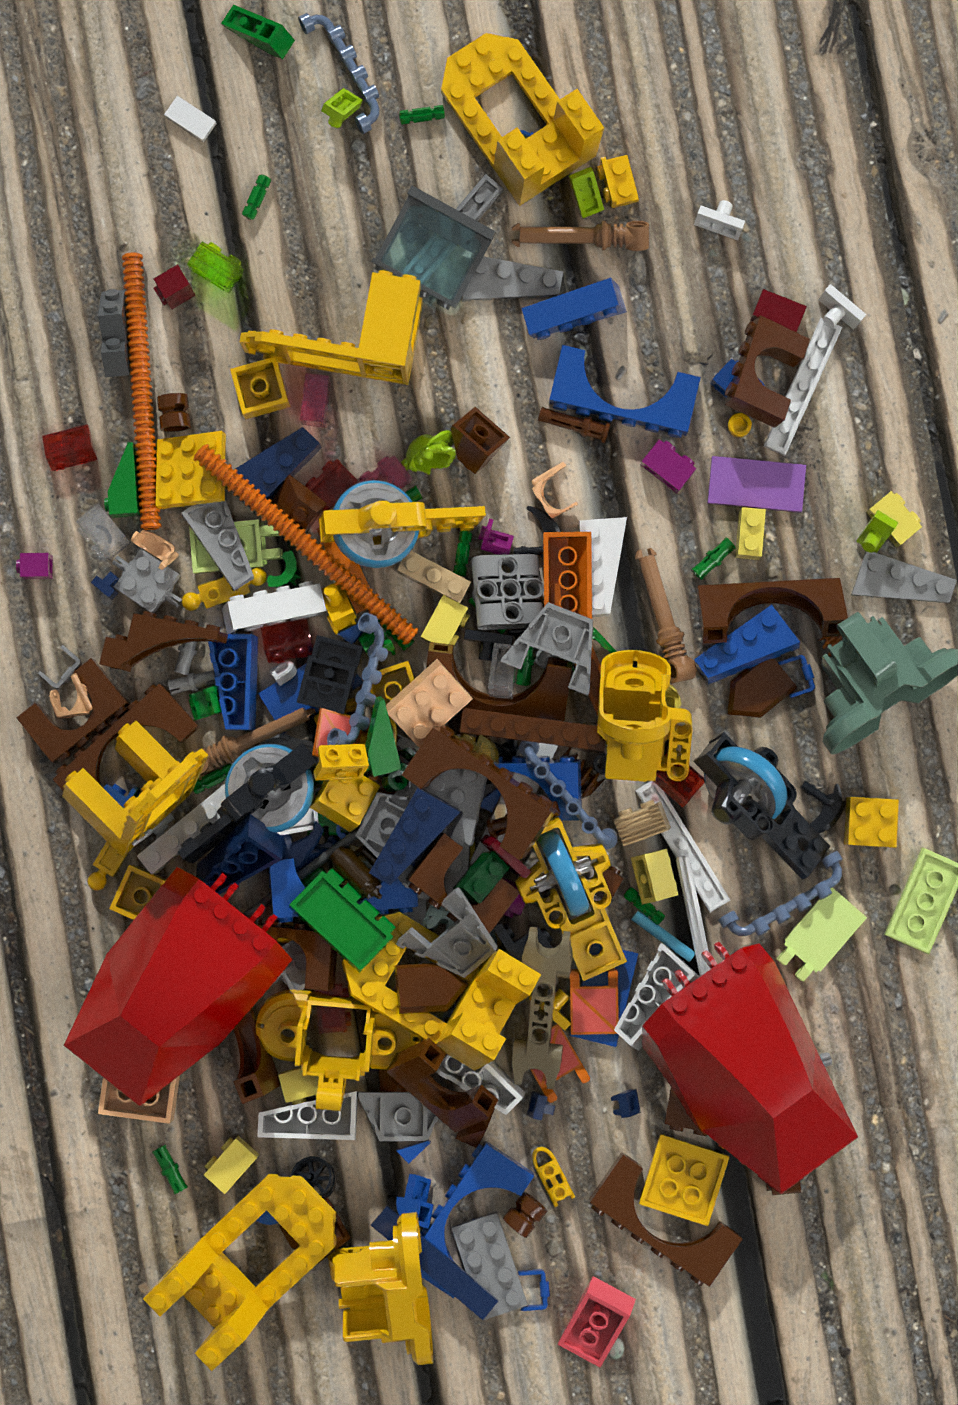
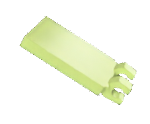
[189,519,283,574]
[776,887,867,982]

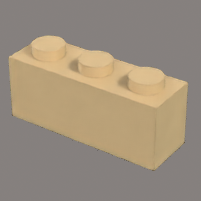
[397,551,471,604]

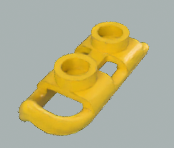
[532,1146,575,1208]

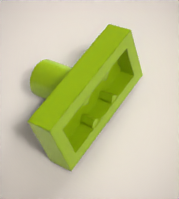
[321,88,363,128]
[569,167,604,219]
[856,510,898,553]

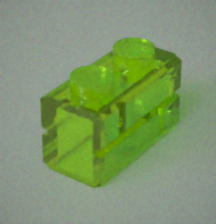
[187,241,244,294]

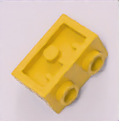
[597,155,639,209]
[314,744,369,780]

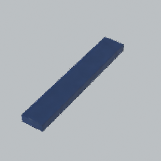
[371,1206,498,1320]

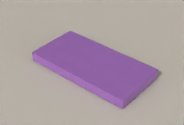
[707,456,806,513]

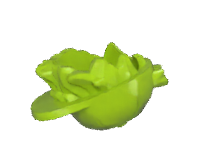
[400,430,456,475]

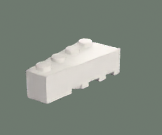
[578,517,627,617]
[222,581,326,634]
[614,943,700,1051]
[437,1054,525,1115]
[258,1091,358,1140]

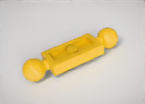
[181,567,267,611]
[87,841,130,891]

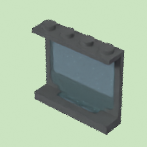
[371,185,496,310]

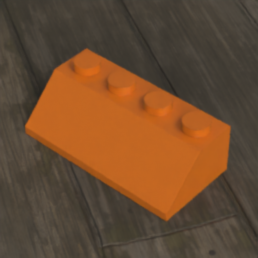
[543,532,592,619]

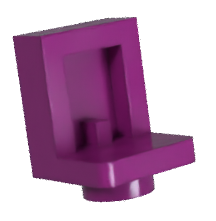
[479,518,514,555]

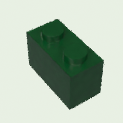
[453,851,510,904]

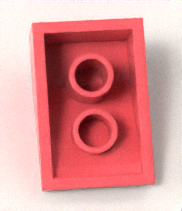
[557,1276,636,1367]

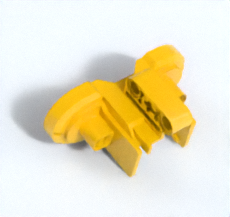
[597,650,693,782]
[256,990,421,1111]
[328,1212,433,1365]

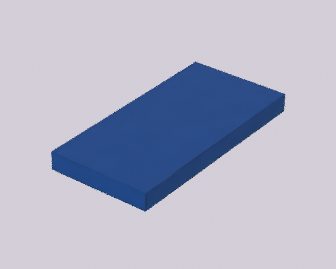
[258,663,363,734]
[570,943,638,1047]

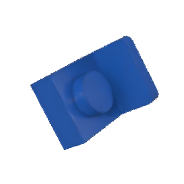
[104,784,141,807]

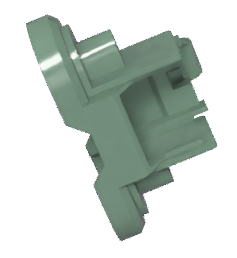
[821,612,958,755]

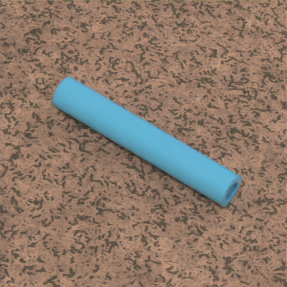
[631,910,695,962]

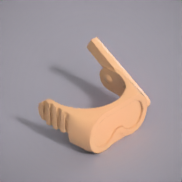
[532,462,578,518]
[131,530,179,570]
[49,673,93,719]

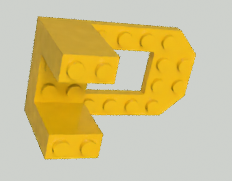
[441,33,604,206]
[239,270,423,385]
[62,721,209,857]
[342,912,541,1071]
[143,1174,336,1371]

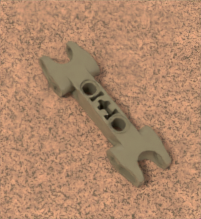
[512,927,573,1090]

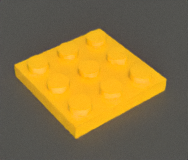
[156,431,226,509]
[638,1133,729,1226]

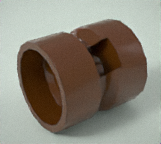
[157,393,191,432]
[503,1191,548,1238]

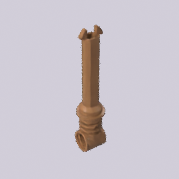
[512,221,649,251]
[635,548,697,684]
[195,708,316,775]

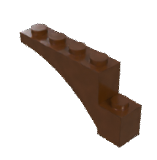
[99,611,228,672]

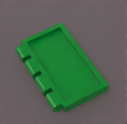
[289,868,396,973]

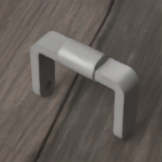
[38,645,82,689]

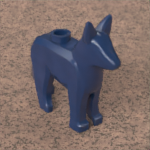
[281,821,338,872]

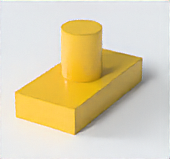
[321,582,357,627]
[529,988,571,1030]

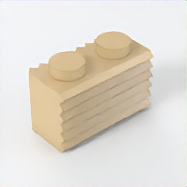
[614,799,671,846]

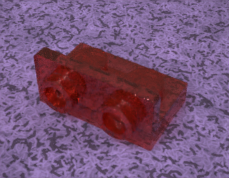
[42,424,97,471]
[305,458,359,512]
[261,618,313,663]
[653,754,705,808]
[315,982,352,1034]

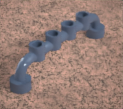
[298,13,380,134]
[327,612,388,745]
[519,741,618,849]
[718,851,843,936]

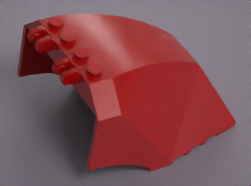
[63,867,292,1106]
[642,942,858,1195]

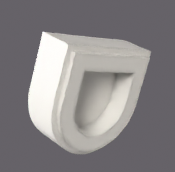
[270,661,297,686]

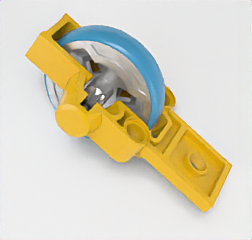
[318,480,486,568]
[515,816,627,981]

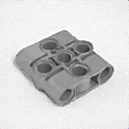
[471,554,544,630]

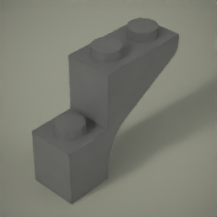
[98,289,130,377]

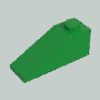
[221,4,295,60]
[104,442,141,518]
[365,696,402,777]

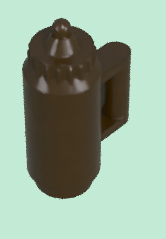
[330,845,382,899]

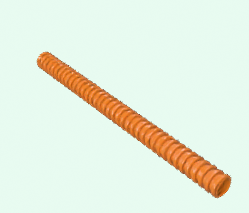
[122,252,162,530]
[193,444,418,645]

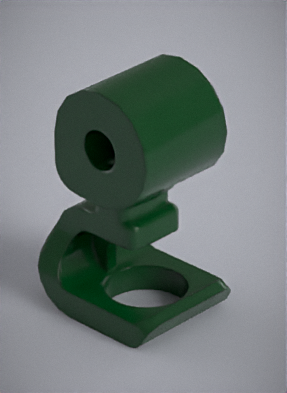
[382,747,416,792]

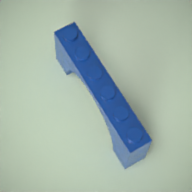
[549,345,701,438]
[435,755,582,821]
[269,858,418,923]
[420,1141,534,1299]

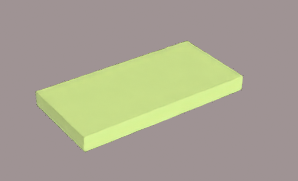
[884,848,958,954]

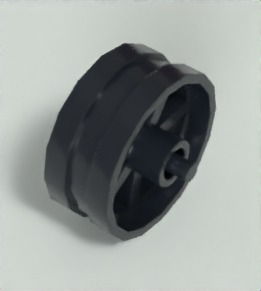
[291,1156,337,1200]

